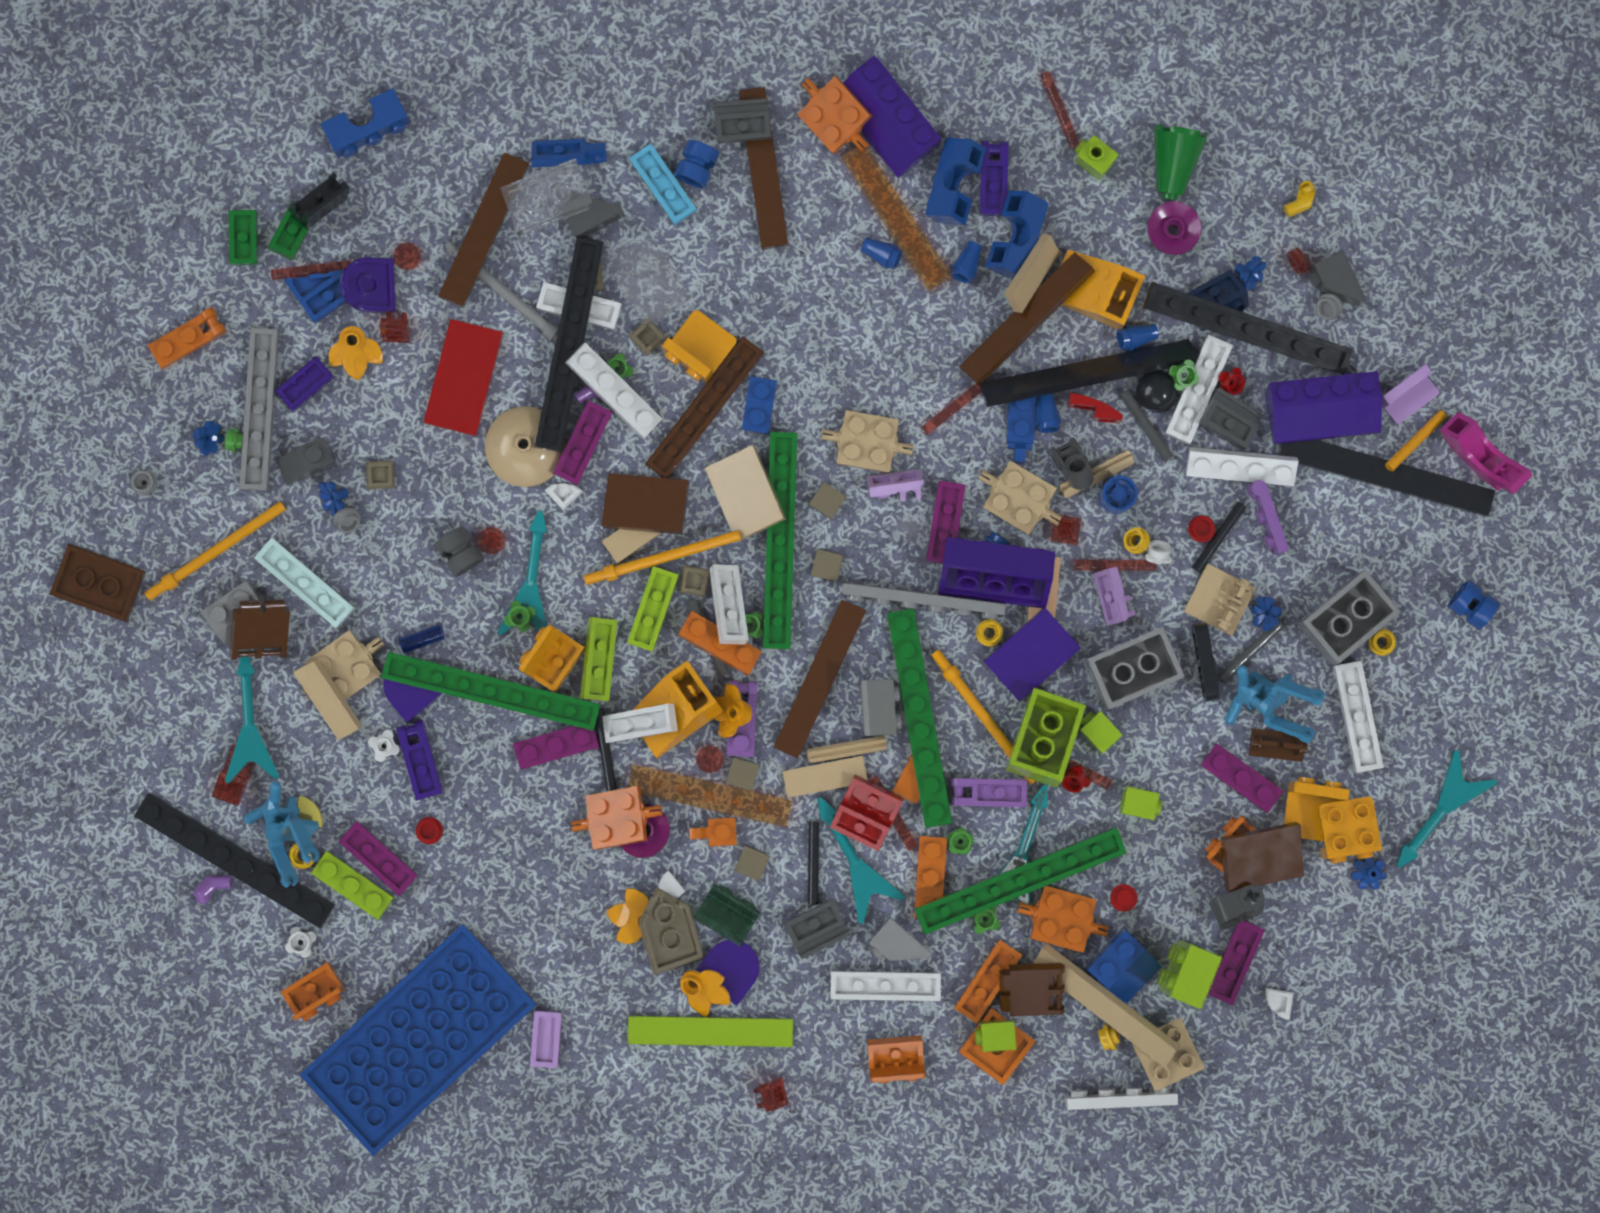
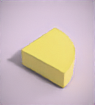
[297,796,323,827]

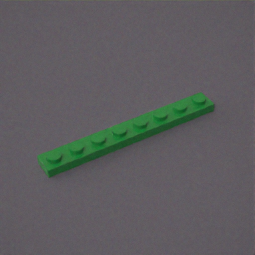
[763,432,797,650]
[887,608,953,828]
[381,652,601,731]
[913,827,1127,935]

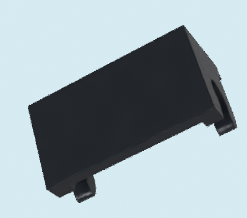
[289,172,349,230]

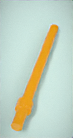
[144,501,287,601]
[584,530,742,585]
[930,649,1035,785]

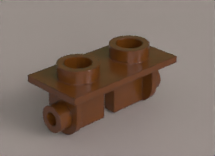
[1248,728,1308,762]

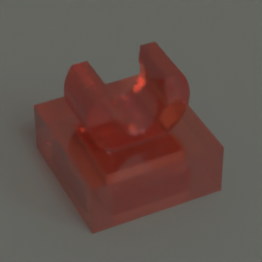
[380,311,411,343]
[1050,515,1081,546]
[753,1077,789,1112]

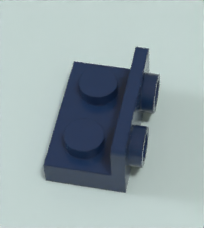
[1187,269,1249,331]

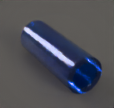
[399,624,445,654]

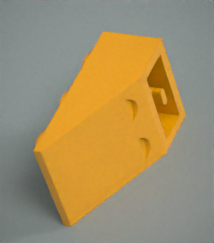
[1061,250,1145,330]
[633,660,724,759]

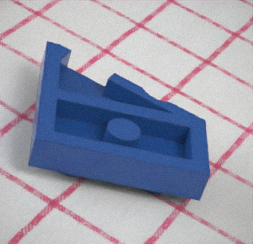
[284,270,346,324]

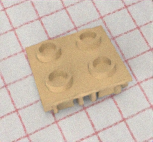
[1183,563,1256,636]
[1131,1017,1205,1092]

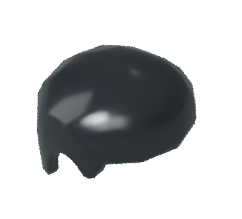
[1135,371,1178,413]

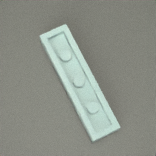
[254,537,355,629]

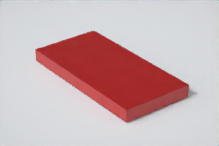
[423,319,504,437]

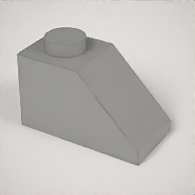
[869,917,932,961]

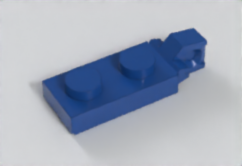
[531,138,607,167]
[1006,397,1037,464]

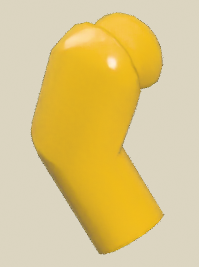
[1283,180,1316,218]

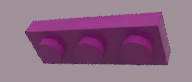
[553,400,612,485]
[926,481,966,564]
[513,726,599,770]
[1200,743,1283,813]
[338,821,419,896]
[1207,921,1265,1006]

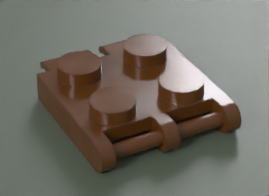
[230,599,290,660]
[999,963,1065,1016]

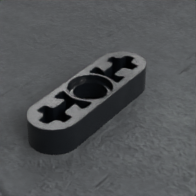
[1191,622,1220,702]

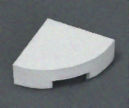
[545,483,583,511]
[658,870,685,898]
[1265,988,1293,1020]

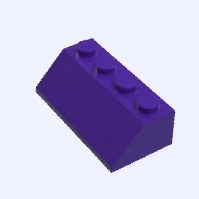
[843,55,942,178]
[1265,371,1382,445]
[938,537,1055,608]

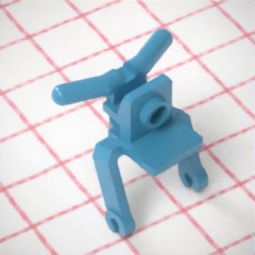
[1225,665,1325,743]
[244,781,320,888]

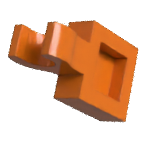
[689,818,737,847]

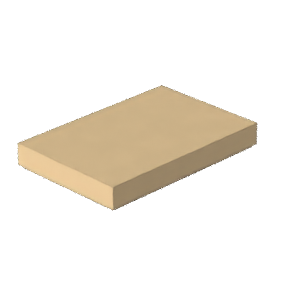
[705,445,786,542]

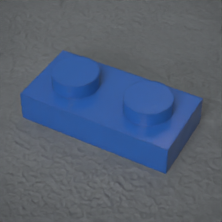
[742,376,777,434]

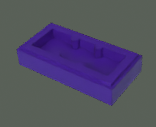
[275,356,335,412]

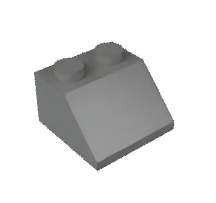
[200,581,264,652]
[860,680,901,737]

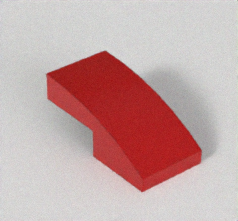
[1067,393,1123,424]

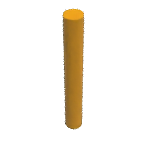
[1385,410,1447,472]

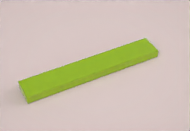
[628,1016,793,1047]

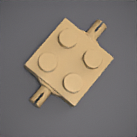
[821,410,914,473]
[978,461,1063,535]
[303,630,385,700]

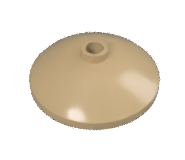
[485,406,566,487]

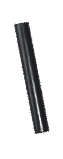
[1191,501,1246,574]
[596,710,617,791]
[808,822,819,904]

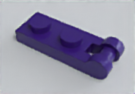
[979,141,1008,216]
[396,720,444,801]

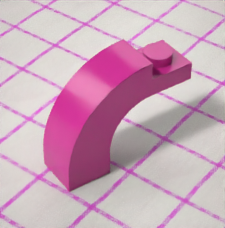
[1440,411,1533,495]

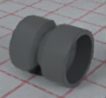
[434,526,484,577]

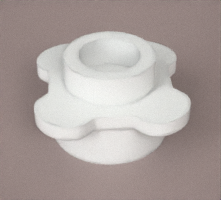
[1145,540,1172,564]
[368,730,400,762]
[285,927,316,958]

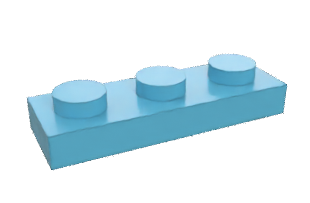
[629,144,697,226]

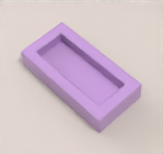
[530,1010,562,1068]

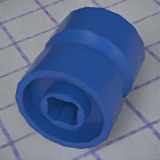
[674,139,720,189]
[1098,476,1138,514]
[1447,579,1500,630]

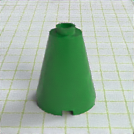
[1154,125,1208,200]

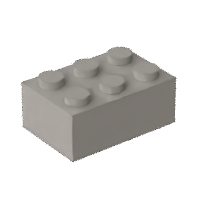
[1297,570,1401,666]
[1084,627,1185,710]

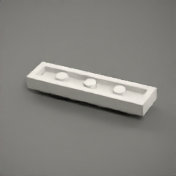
[1165,335,1233,445]
[565,343,662,439]
[1186,447,1299,486]
[1333,661,1384,773]
[830,971,941,1001]
[1065,1086,1178,1110]

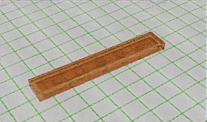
[841,147,952,292]
[628,765,792,827]

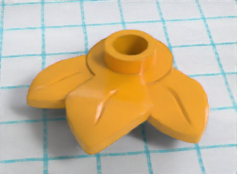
[328,326,383,380]
[714,684,752,738]
[606,889,649,944]
[680,970,731,1017]

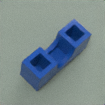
[320,88,411,158]
[925,138,986,225]
[985,191,1049,279]

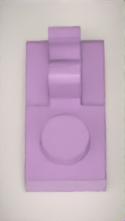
[867,469,924,502]
[1093,567,1136,626]

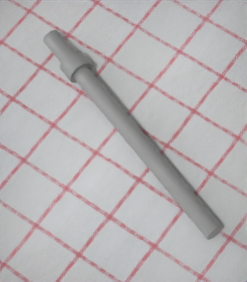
[446,243,559,342]

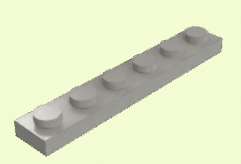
[239,328,280,491]
[842,582,1006,619]

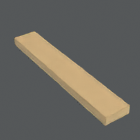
[1032,943,1181,1068]

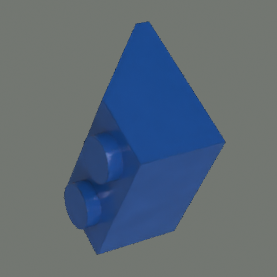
[1084,928,1162,1004]

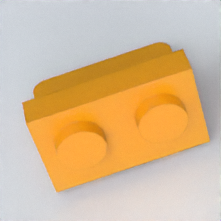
[662,310,737,383]
[519,624,585,693]
[1283,777,1350,842]
[1318,797,1382,864]

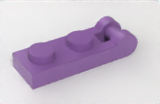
[1247,480,1289,556]
[727,680,757,757]
[950,778,1027,807]

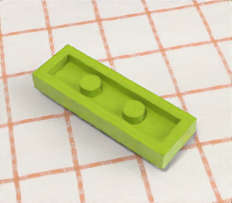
[627,566,679,652]
[580,617,618,701]
[311,851,395,920]

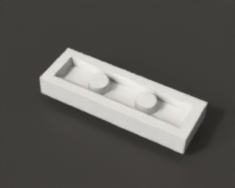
[536,282,622,331]
[709,564,749,644]
[602,704,678,743]

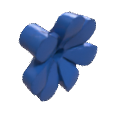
[1235,256,1266,291]
[192,421,224,456]
[319,481,349,516]
[1251,596,1282,631]
[1351,857,1386,890]

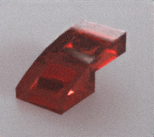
[212,743,256,806]

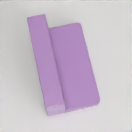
[1382,364,1439,425]

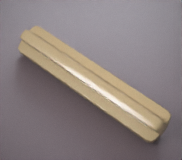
[1059,450,1134,498]
[807,736,887,763]

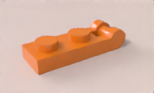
[148,307,227,369]

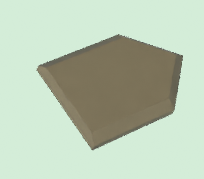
[638,887,704,975]

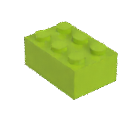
[1005,688,1086,788]
[1157,940,1222,1010]

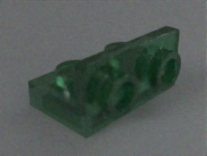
[693,884,761,947]

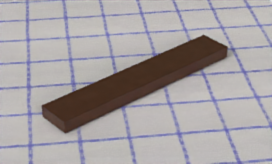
[739,87,788,250]
[438,152,529,308]
[959,252,1095,386]
[645,336,764,478]
[773,600,866,759]

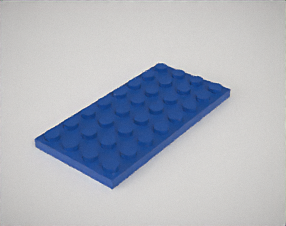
[299,923,537,1156]

